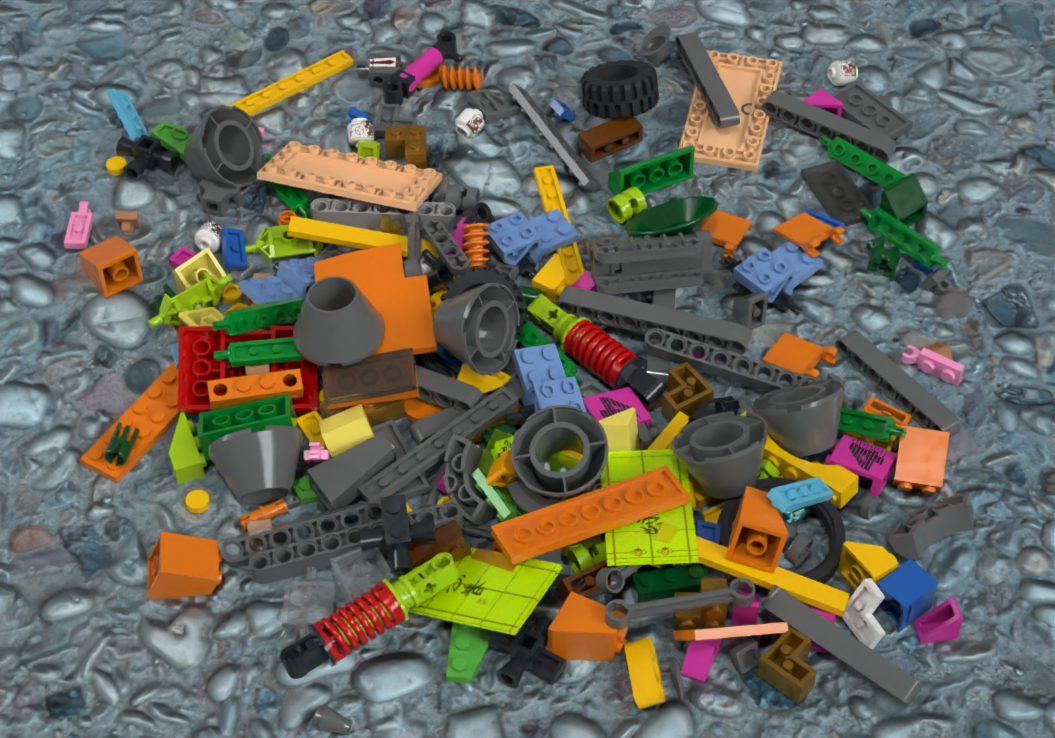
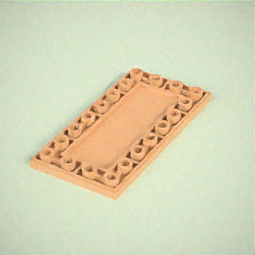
[678,50,783,172]
[257,141,443,212]

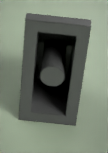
[732,292,769,330]

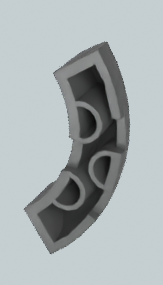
[443,433,496,525]
[889,493,974,560]

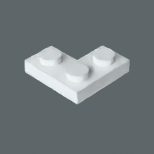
[842,578,886,650]

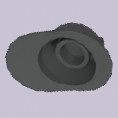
[639,25,671,66]

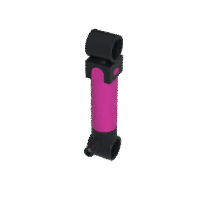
[383,31,463,106]
[421,202,492,292]

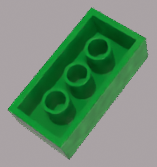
[198,393,297,460]

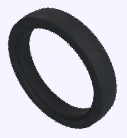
[717,477,846,595]

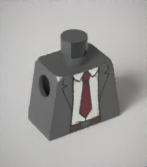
[357,50,401,88]

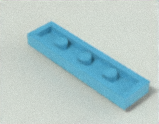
[107,88,149,142]
[766,477,835,513]

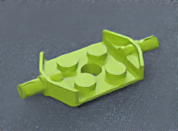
[245,224,325,265]
[147,271,233,331]

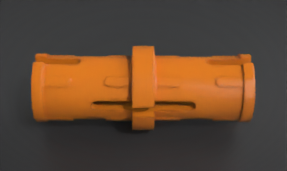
[238,498,288,531]

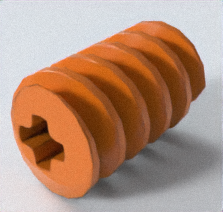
[441,64,483,91]
[462,223,489,270]

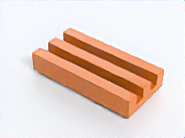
[861,396,912,427]

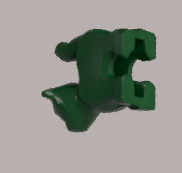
[866,235,900,278]

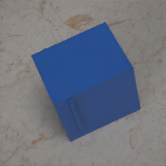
[877,558,938,633]

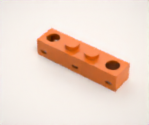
[207,369,303,410]

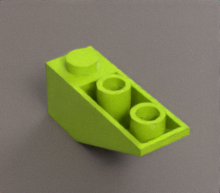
[169,412,207,485]

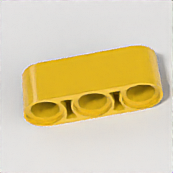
[624,636,665,710]

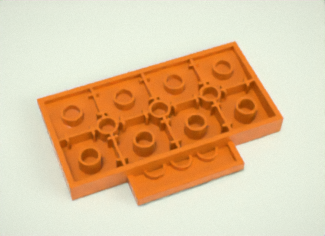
[314,244,437,409]

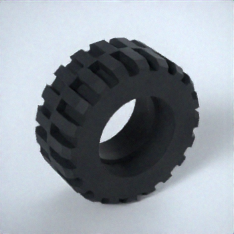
[580,60,659,119]
[440,267,528,339]

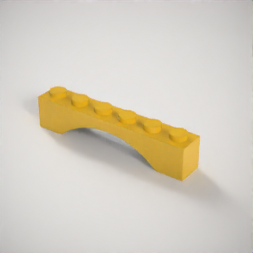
[740,411,859,509]

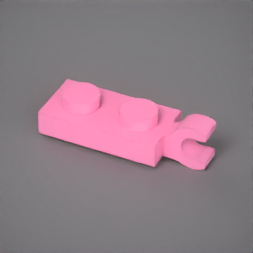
[64,201,94,249]
[901,345,965,387]
[304,442,332,466]

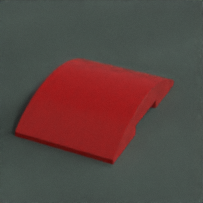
[178,326,318,416]

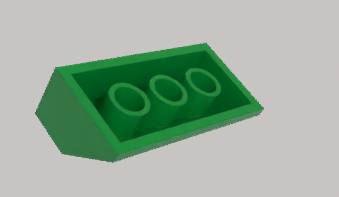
[608,145,695,196]

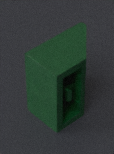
[879,173,928,227]

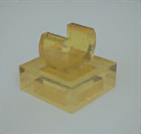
[379,214,402,235]

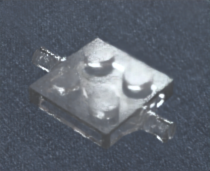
[282,567,336,639]

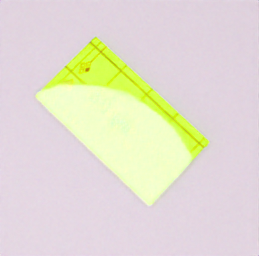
[600,449,699,566]
[408,547,563,635]

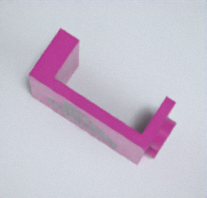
[582,387,652,430]
[824,435,897,497]

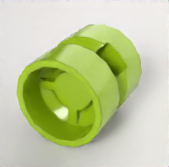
[607,186,647,224]
[566,535,607,574]

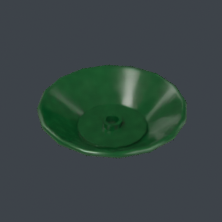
[624,196,719,239]

